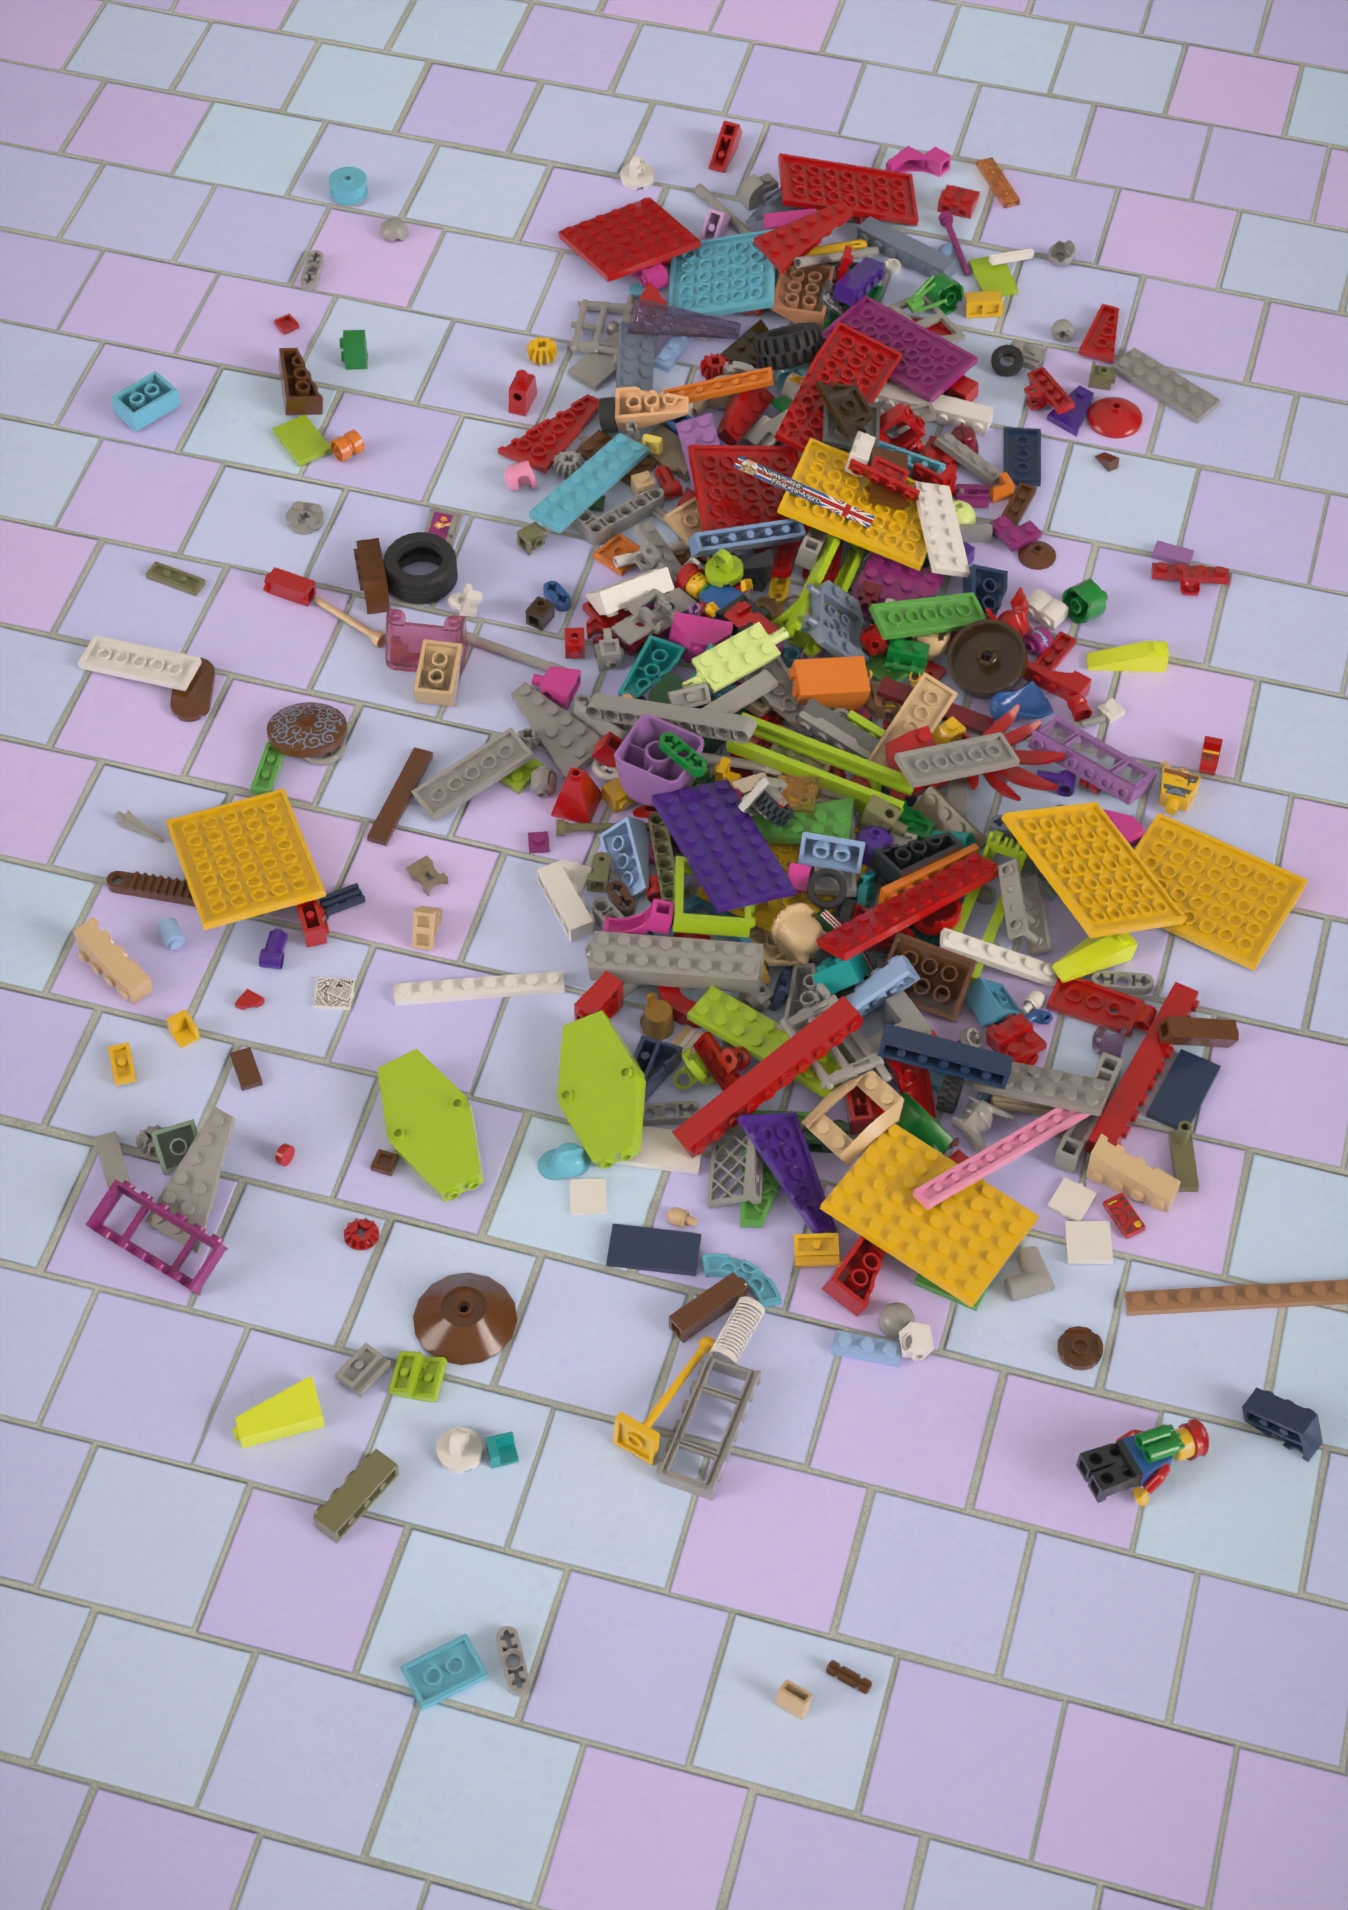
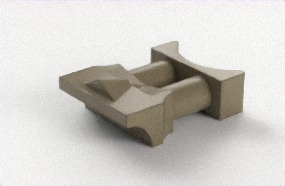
[406,855,449,896]

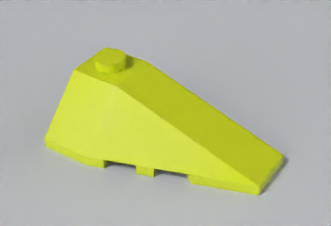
[1086,640,1169,672]
[1052,932,1138,983]

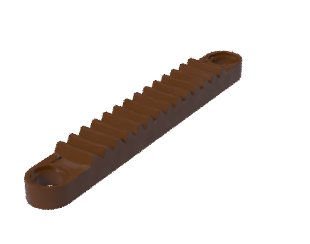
[106,871,264,917]

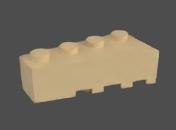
[74,917,153,1004]
[1086,1134,1181,1213]

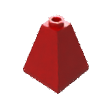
[551,767,602,823]

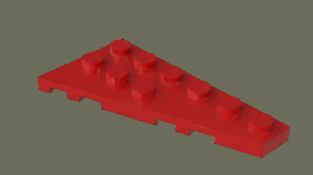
[754,201,853,274]
[498,394,599,474]

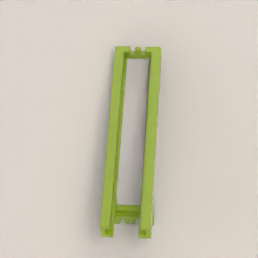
[771,534,866,658]
[726,712,914,824]
[953,830,1029,986]

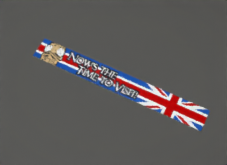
[734,456,875,528]

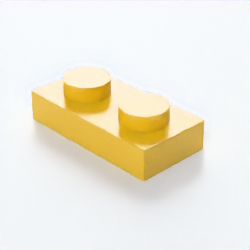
[108,1042,137,1086]

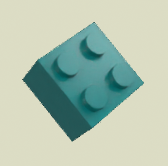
[811,953,870,994]

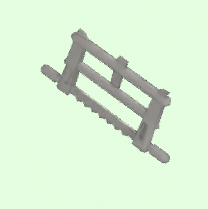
[567,294,635,366]
[777,983,892,1090]

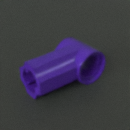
[1037,770,1076,797]
[259,928,288,970]

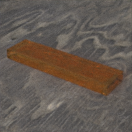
[976,157,1020,209]

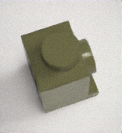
[1088,362,1117,391]
[517,521,548,556]

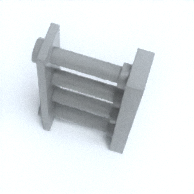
[998,859,1052,957]

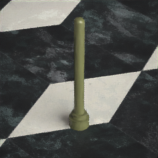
[556,819,650,836]

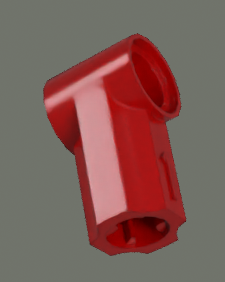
[654,465,683,501]

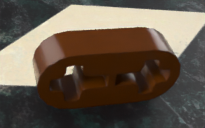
[607,881,635,917]

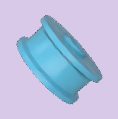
[329,166,368,205]

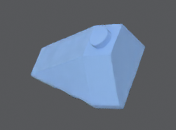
[599,816,649,898]

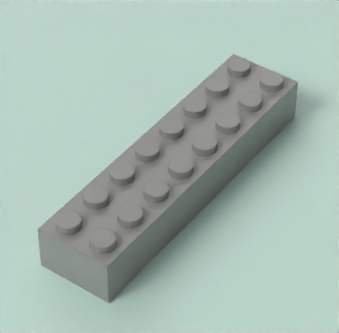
[588,931,765,994]

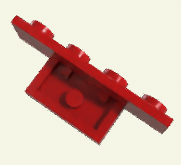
[848,455,921,501]

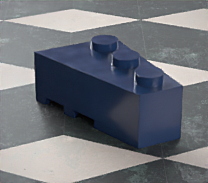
[633,1035,683,1103]
[1242,1387,1323,1462]

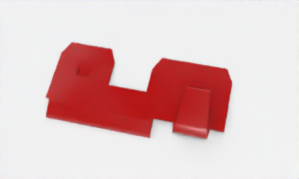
[724,601,780,635]

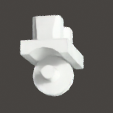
[448,583,482,622]

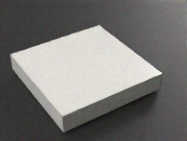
[1064,1221,1113,1264]

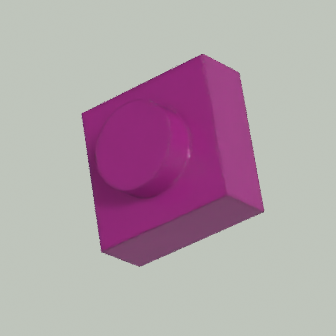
[528,831,550,854]

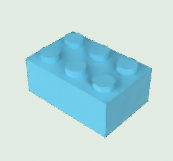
[111,371,180,432]

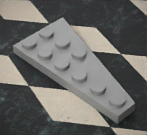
[738,657,815,738]
[511,682,602,780]

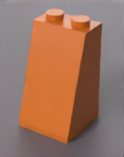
[789,656,871,710]

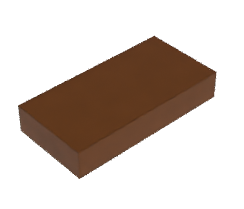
[230,1047,263,1091]

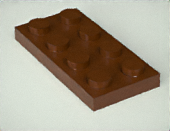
[575,429,657,487]

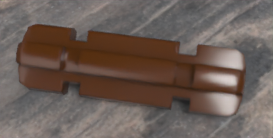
[826,1660,872,1694]

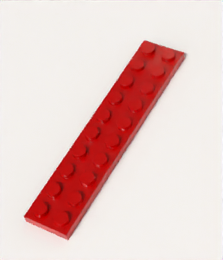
[816,853,999,961]

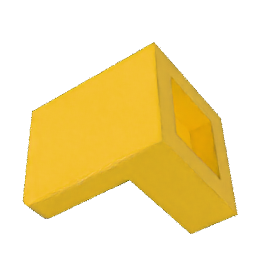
[166,1009,200,1048]

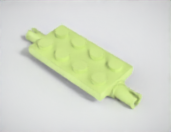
[682,622,789,694]

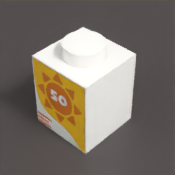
[781,372,805,400]

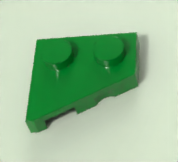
[898,799,934,841]

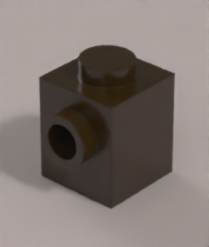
[525,596,555,631]

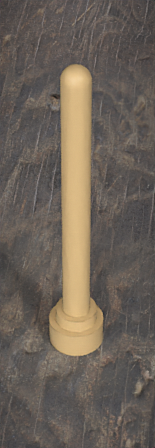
[314,597,388,648]

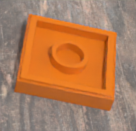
[593,533,640,577]

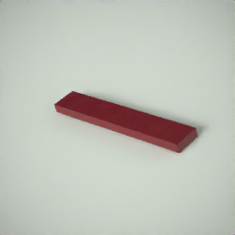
[876,676,994,735]

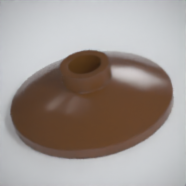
[1018,540,1056,570]

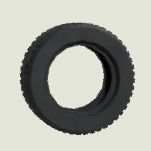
[383,532,458,605]

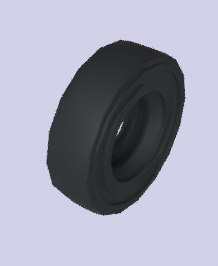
[991,345,1024,377]
[839,899,855,923]

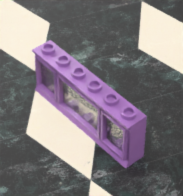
[1027,715,1157,805]

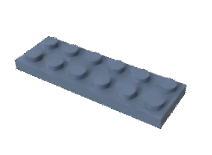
[615,321,655,397]

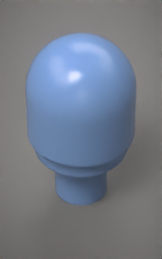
[938,242,953,256]

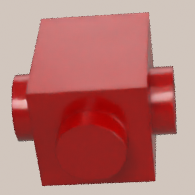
[565,627,585,659]

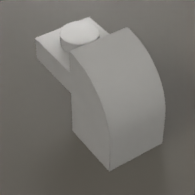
[739,173,778,211]

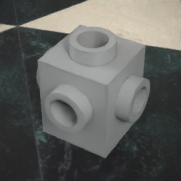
[736,981,774,1013]

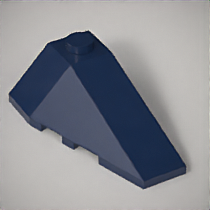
[963,564,1008,619]

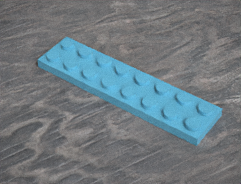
[529,433,650,534]

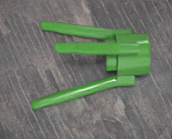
[905,275,947,314]

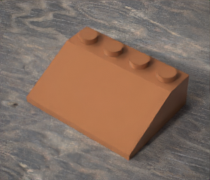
[771,264,835,330]

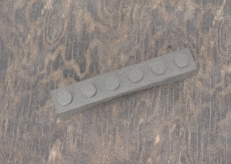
[794,527,828,570]
[1053,1052,1124,1174]

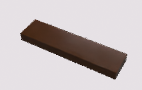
[992,482,1037,538]

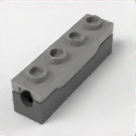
[795,698,879,759]

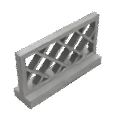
[707,1125,764,1208]

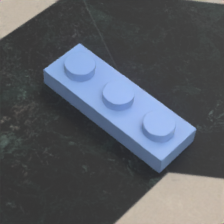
[654,328,694,372]
[831,1330,902,1368]

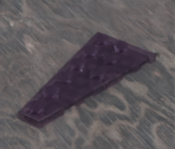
[627,298,742,339]

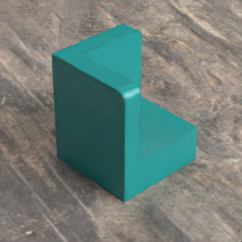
[485,1431,519,1469]

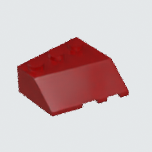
[885,726,951,800]

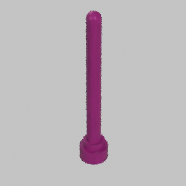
[938,211,970,276]

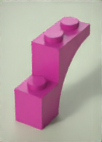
[886,146,951,177]
[603,898,675,935]

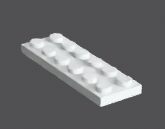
[912,481,970,577]
[78,635,202,691]

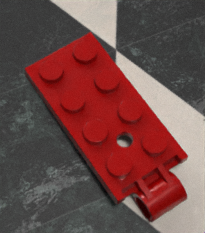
[1046,978,1157,1038]

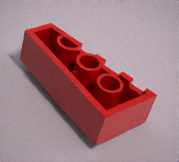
[821,1235,886,1317]

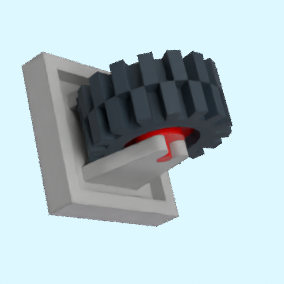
[738,776,794,827]

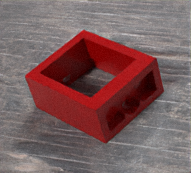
[879,402,926,449]
[574,971,624,1021]

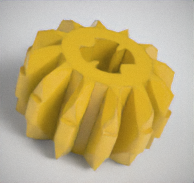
[527,336,558,366]

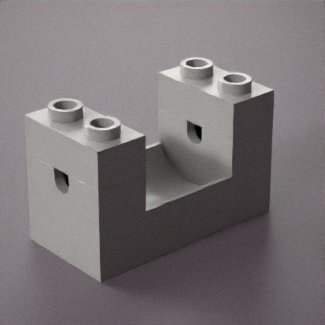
[836,991,932,1076]

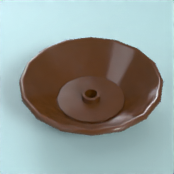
[413,1273,517,1365]

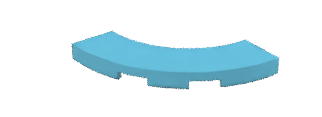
[701,1254,782,1308]

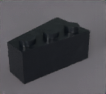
[709,549,774,592]

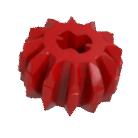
[700,353,730,380]

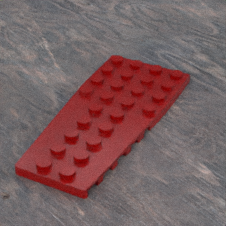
[774,321,903,453]

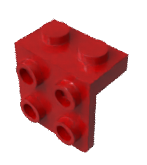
[912,462,957,498]

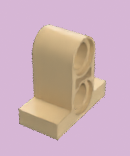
[412,905,442,951]

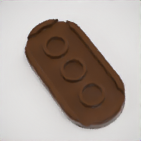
[170,658,215,722]

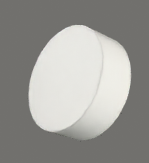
[884,258,901,275]

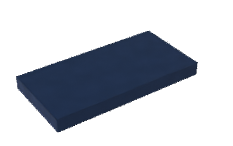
[1003,427,1041,487]
[1146,1049,1221,1130]
[606,1223,702,1276]

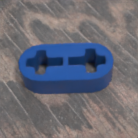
[543,581,571,612]

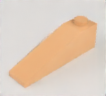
[615,386,689,431]

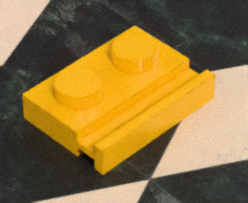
[793,1233,840,1268]

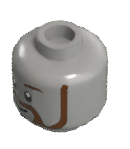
[530,766,557,798]

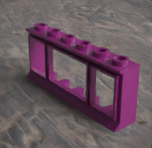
[85,1179,228,1296]

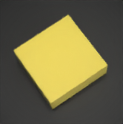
[642,434,663,456]

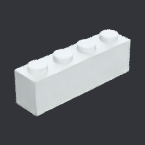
[536,861,596,942]

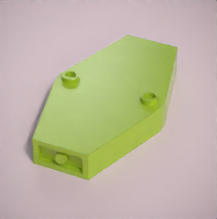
[557,1011,646,1169]
[378,1048,484,1202]

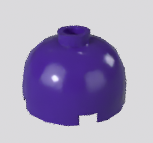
[854,826,894,867]

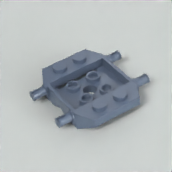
[804,580,871,663]

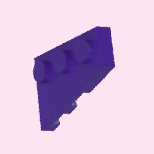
[1047,385,1094,437]

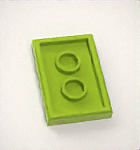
[968,256,1018,297]
[272,414,332,466]

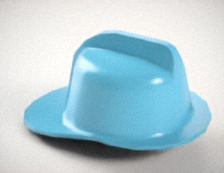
[538,1143,590,1180]

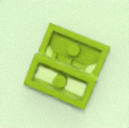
[388,1351,448,1402]

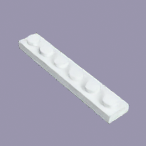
[940,928,1057,988]

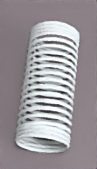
[709,1296,765,1364]

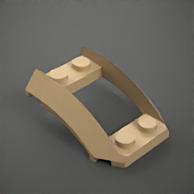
[801,1070,904,1167]

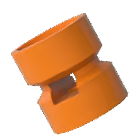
[330,429,365,462]

